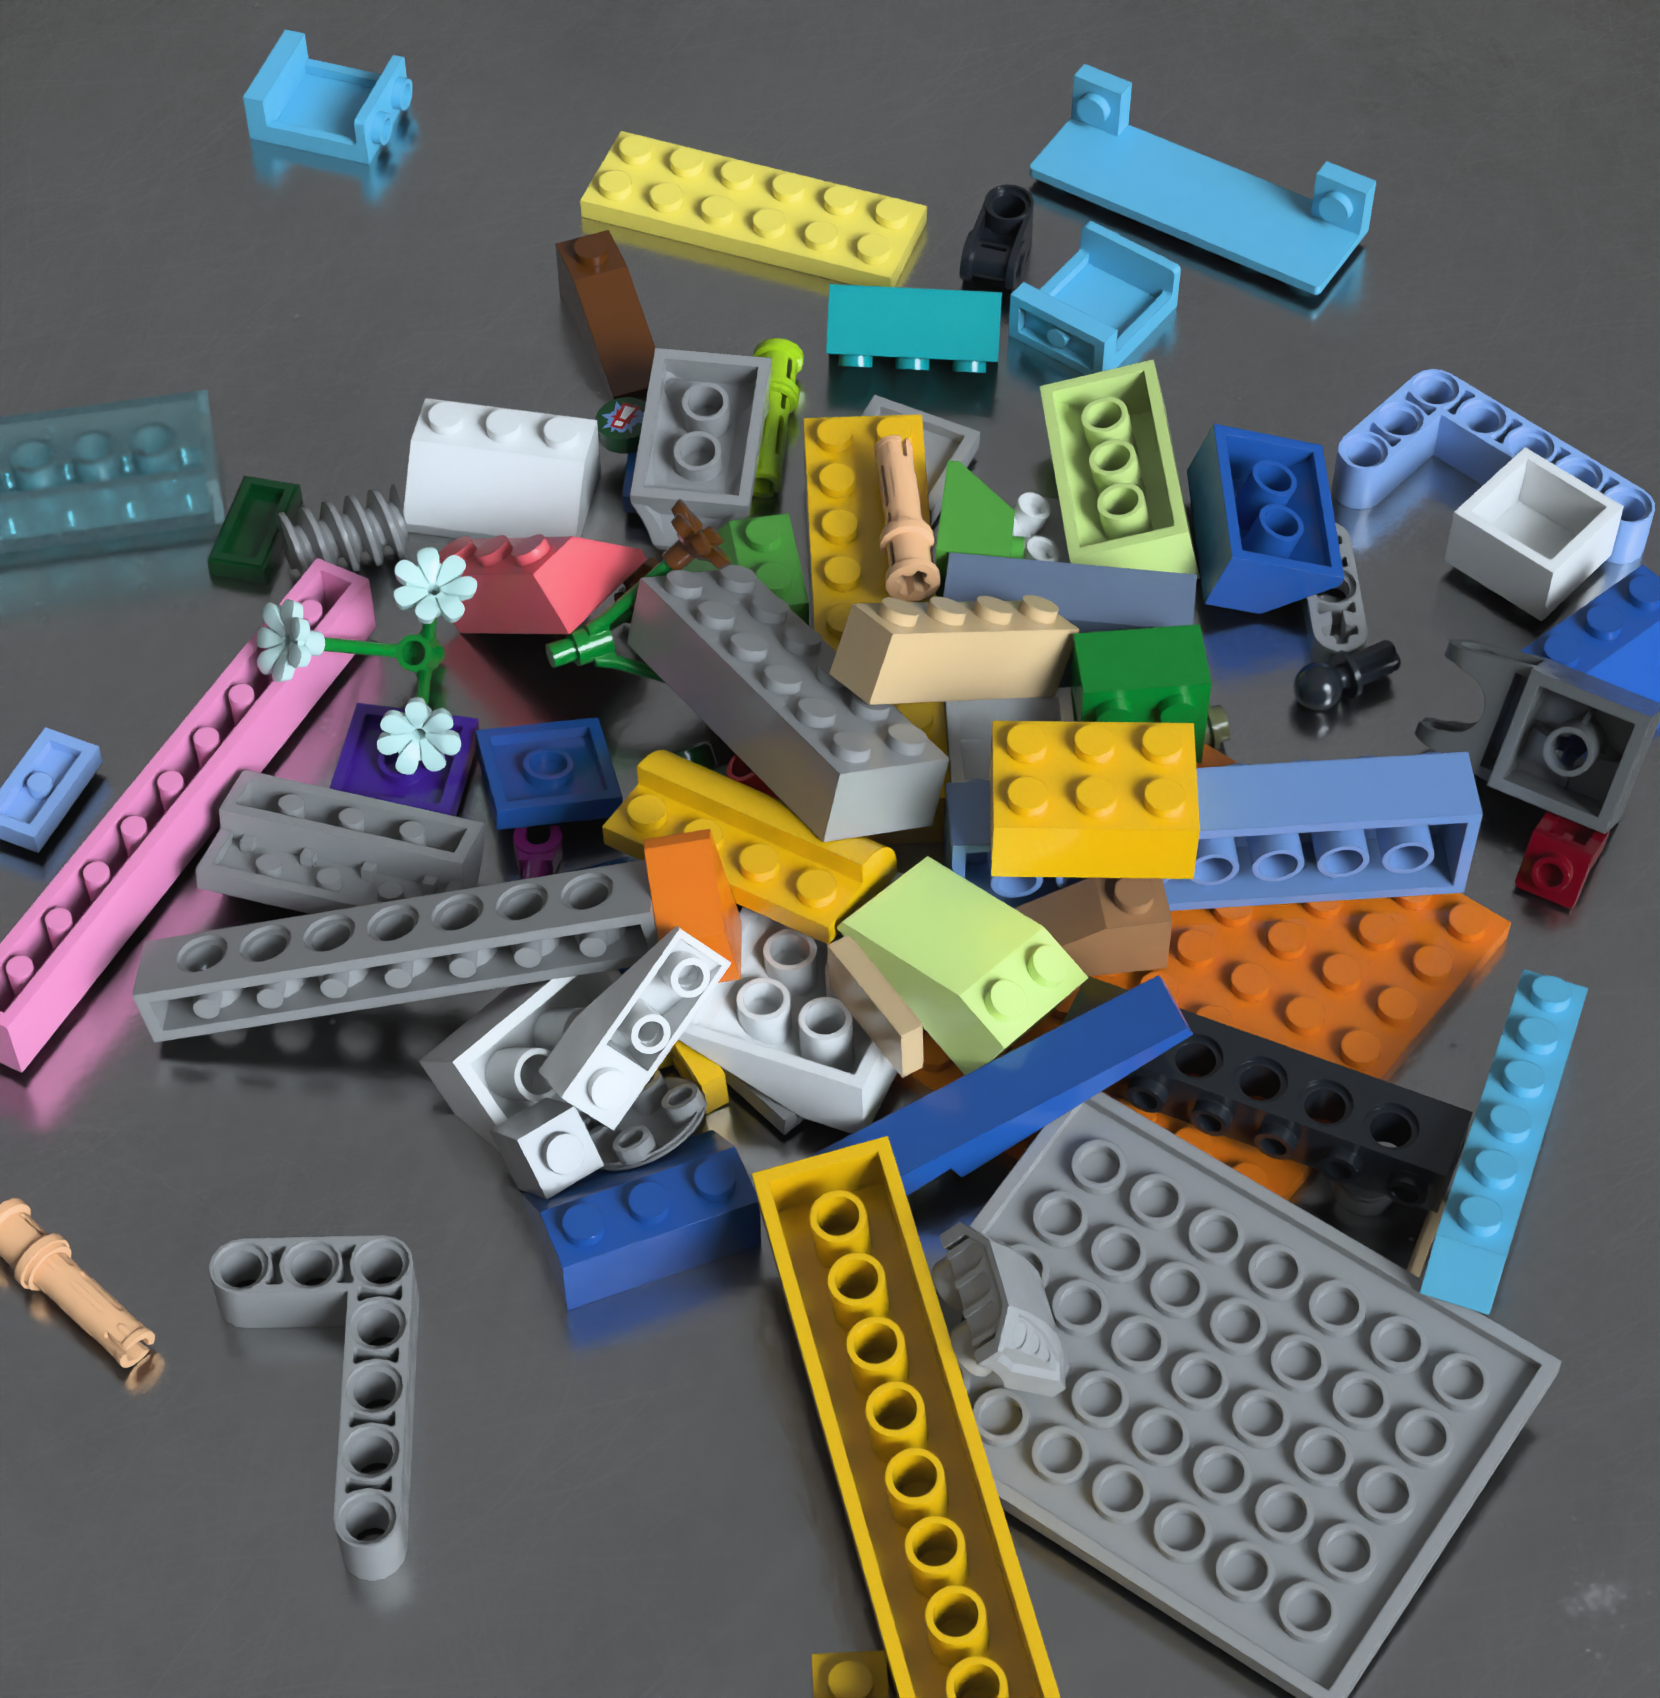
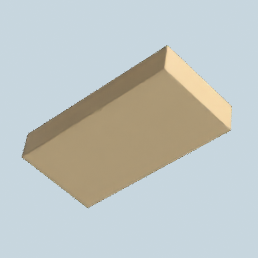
[827,935,924,1078]

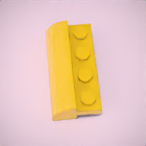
[602,750,897,945]

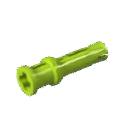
[753,338,804,498]

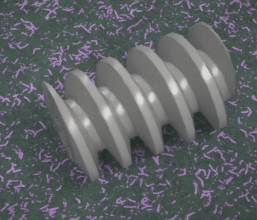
[276,484,408,576]

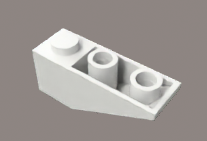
[538,926,731,1131]

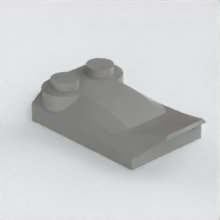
[630,348,772,550]

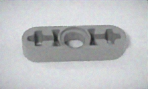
[1301,523,1368,665]

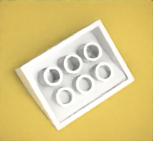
[678,872,903,1134]

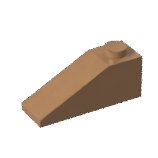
[1014,878,1172,976]

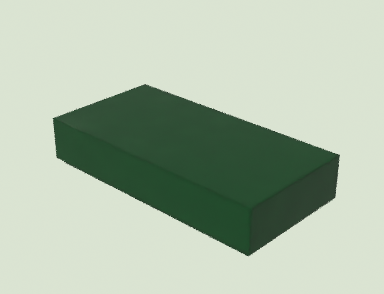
[207,476,302,584]

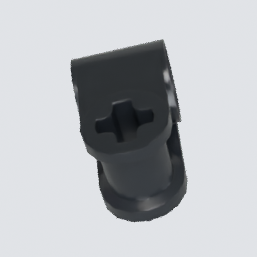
[959,184,1034,291]

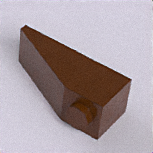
[555,230,655,400]

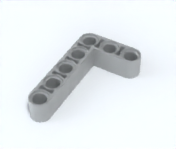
[209,1235,419,1581]

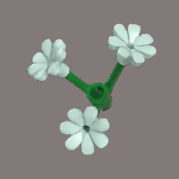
[257,547,477,775]

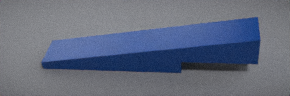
[807,975,1193,1196]

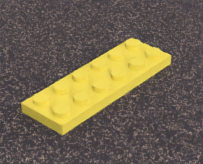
[580,131,927,287]

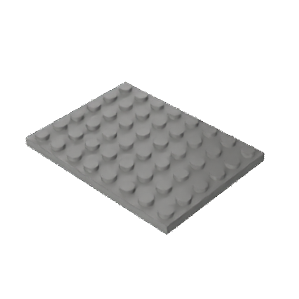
[932,1092,1562,1698]

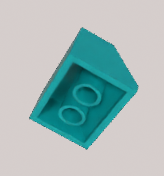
[826,284,1002,373]

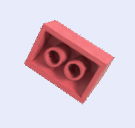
[439,534,647,634]

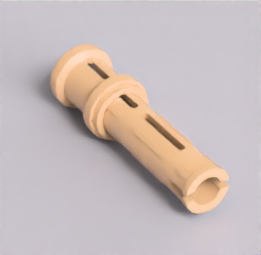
[874,435,940,602]
[0,1198,155,1368]

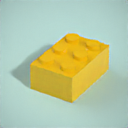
[990,721,1200,879]

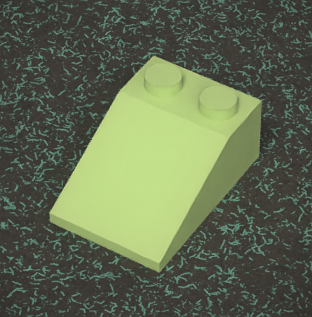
[837,856,1088,1075]

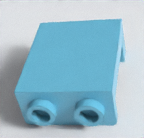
[243,29,413,165]
[1008,221,1181,375]

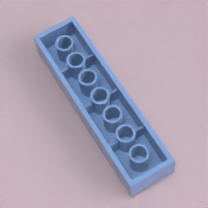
[942,752,1483,911]

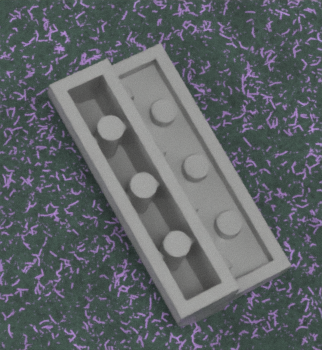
[196,769,484,914]

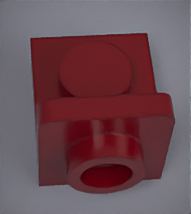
[1515,810,1611,908]

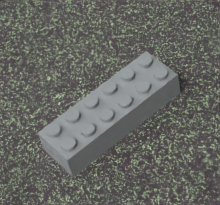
[627,565,950,842]

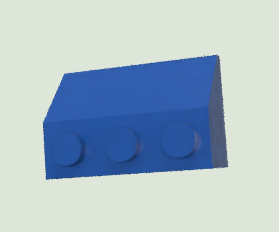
[1187,423,1344,614]
[1520,565,1660,757]
[522,1130,761,1311]

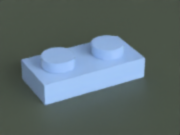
[0,727,103,853]

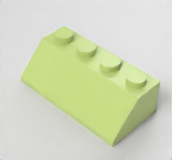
[1040,359,1200,579]

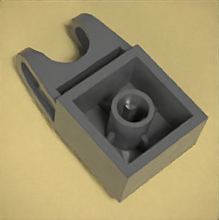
[1414,639,1660,834]

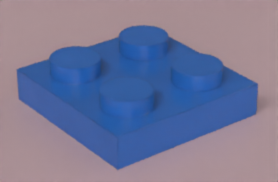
[475,717,623,830]

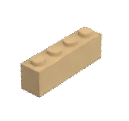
[829,595,1079,705]

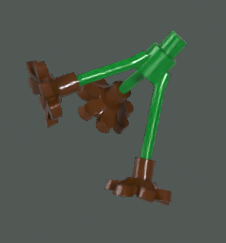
[545,499,732,733]

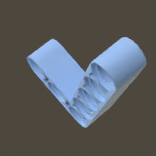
[1332,369,1655,564]

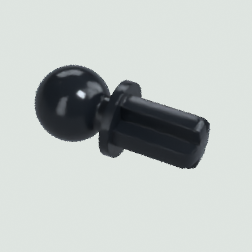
[1293,640,1401,711]

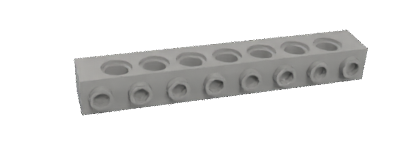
[132,860,659,1043]

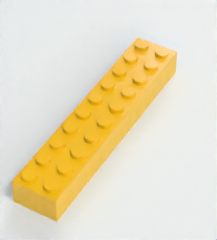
[751,1136,1061,1698]

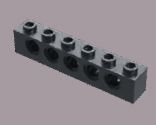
[1062,976,1473,1213]

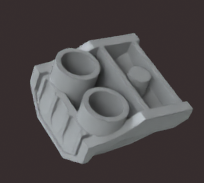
[932,1222,1066,1397]

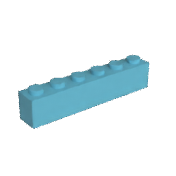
[1420,969,1588,1315]

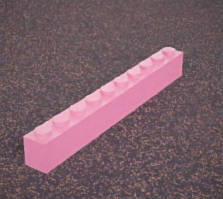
[0,558,376,1073]

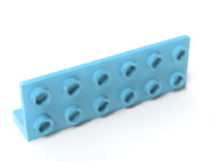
[1029,64,1376,295]

